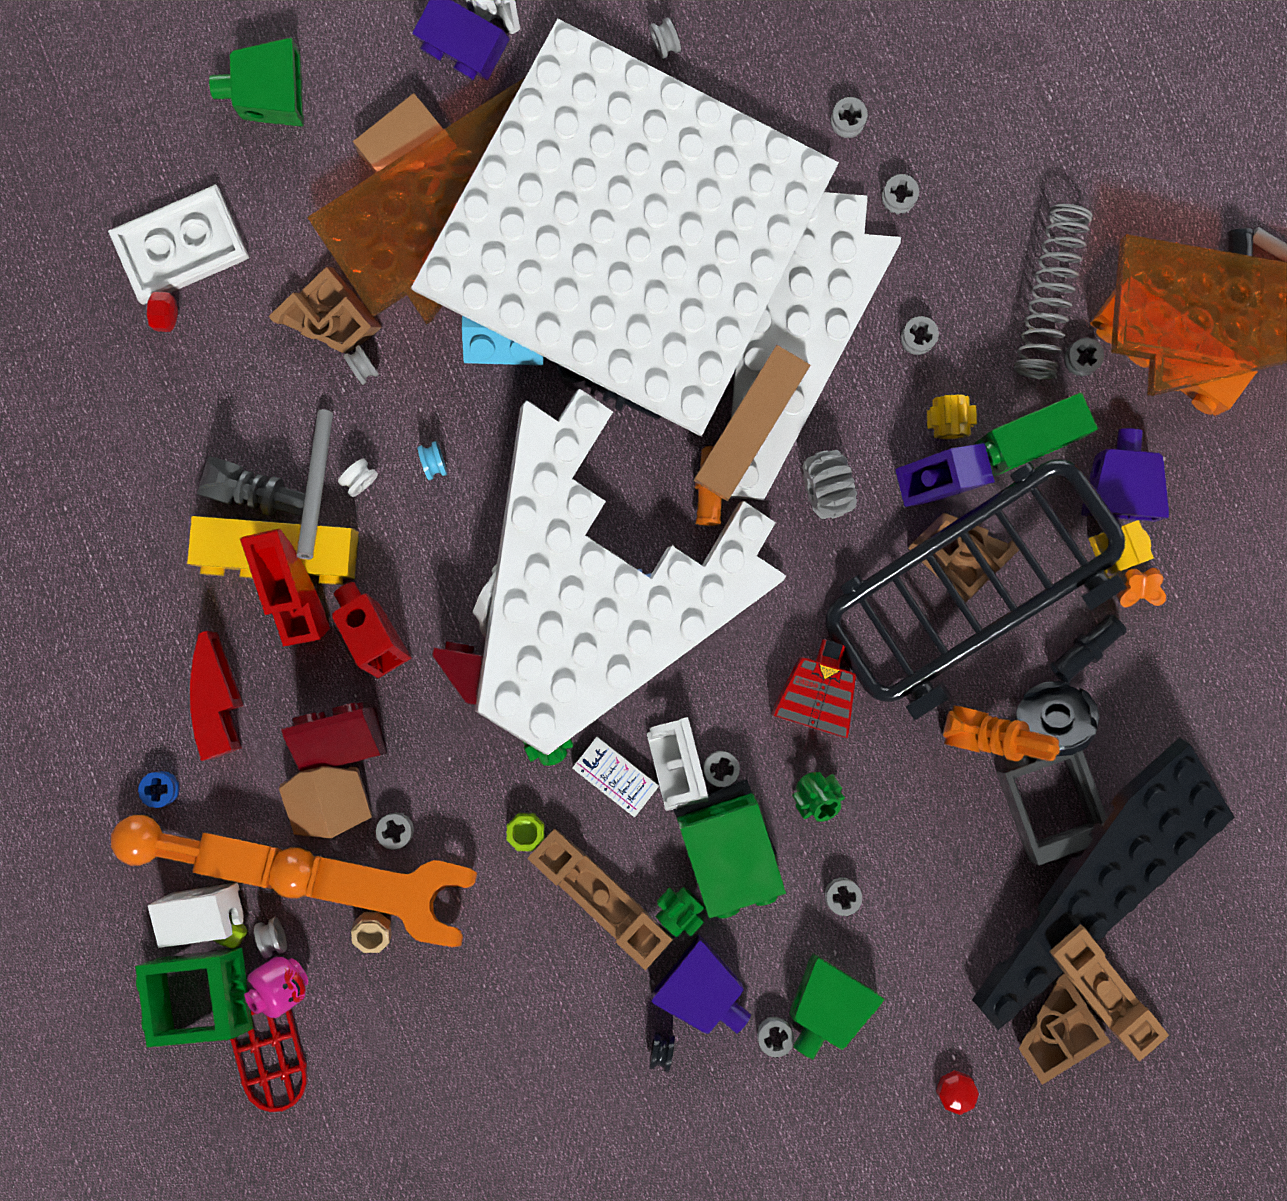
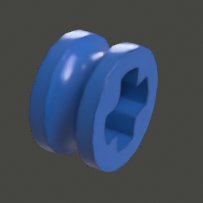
[138,771,180,808]

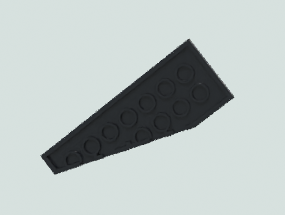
[972,737,1235,1030]

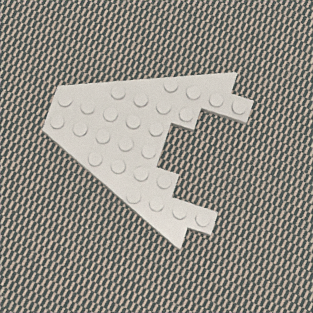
[475,389,786,755]

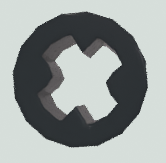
[649,1032,675,1073]

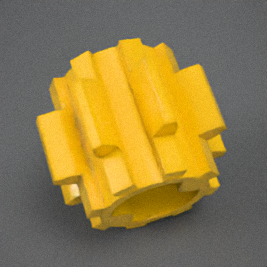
[927,395,977,439]

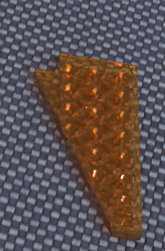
[307,77,526,325]
[1111,234,1287,396]

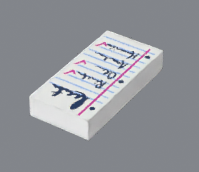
[573,737,659,817]

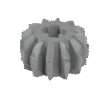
[802,450,857,519]

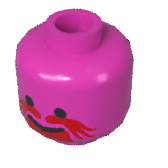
[244,956,308,1018]

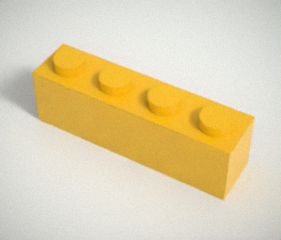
[187,516,359,585]

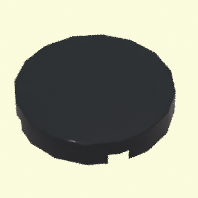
[1016,681,1100,757]

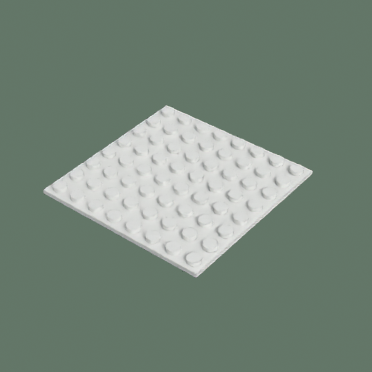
[411,19,839,437]

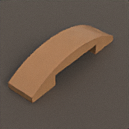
[527,829,673,970]
[1050,924,1169,1062]

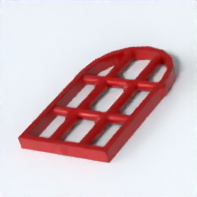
[230,1009,308,1112]

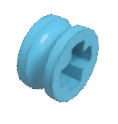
[417,441,448,480]

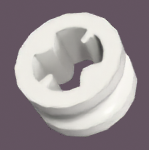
[338,458,378,497]

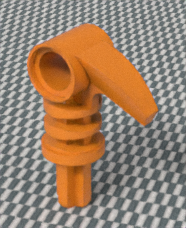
[943,705,1060,761]

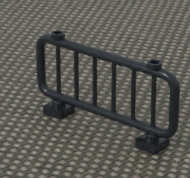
[825,459,1127,721]

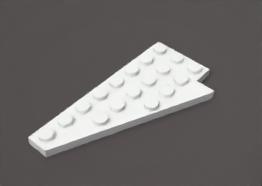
[730,192,901,500]

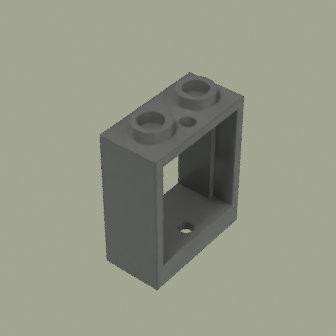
[996,751,1107,866]

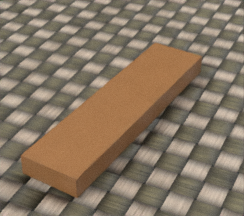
[694,345,811,501]

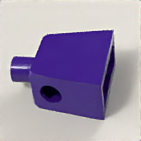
[1081,428,1169,522]
[651,934,751,1034]

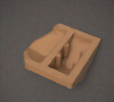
[279,766,372,838]

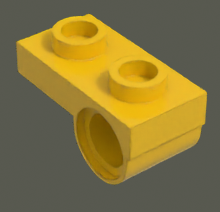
[1088,520,1154,574]

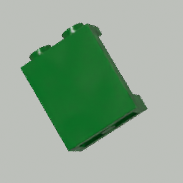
[677,793,786,919]

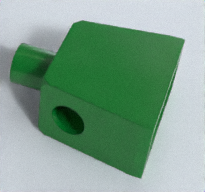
[209,38,304,126]
[789,953,884,1060]

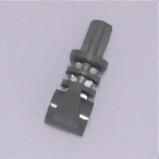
[197,456,306,517]

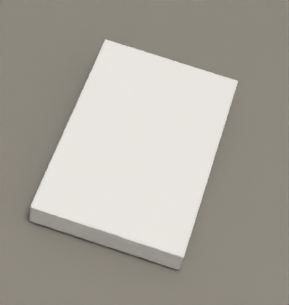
[108,184,249,305]

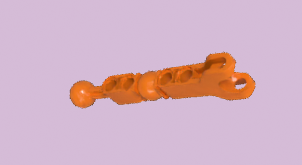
[111,815,478,947]

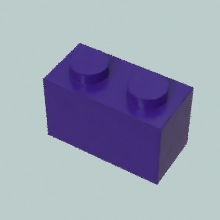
[412,0,510,81]
[895,443,995,507]

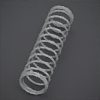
[1013,204,1093,379]

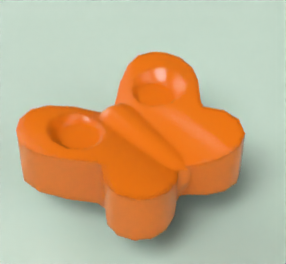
[1117,568,1166,607]

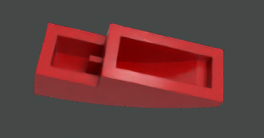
[240,529,330,647]
[190,631,244,761]

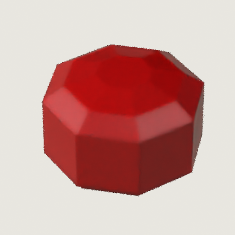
[147,292,178,332]
[936,1070,979,1115]

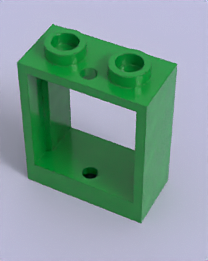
[974,392,1098,477]
[135,948,253,1048]

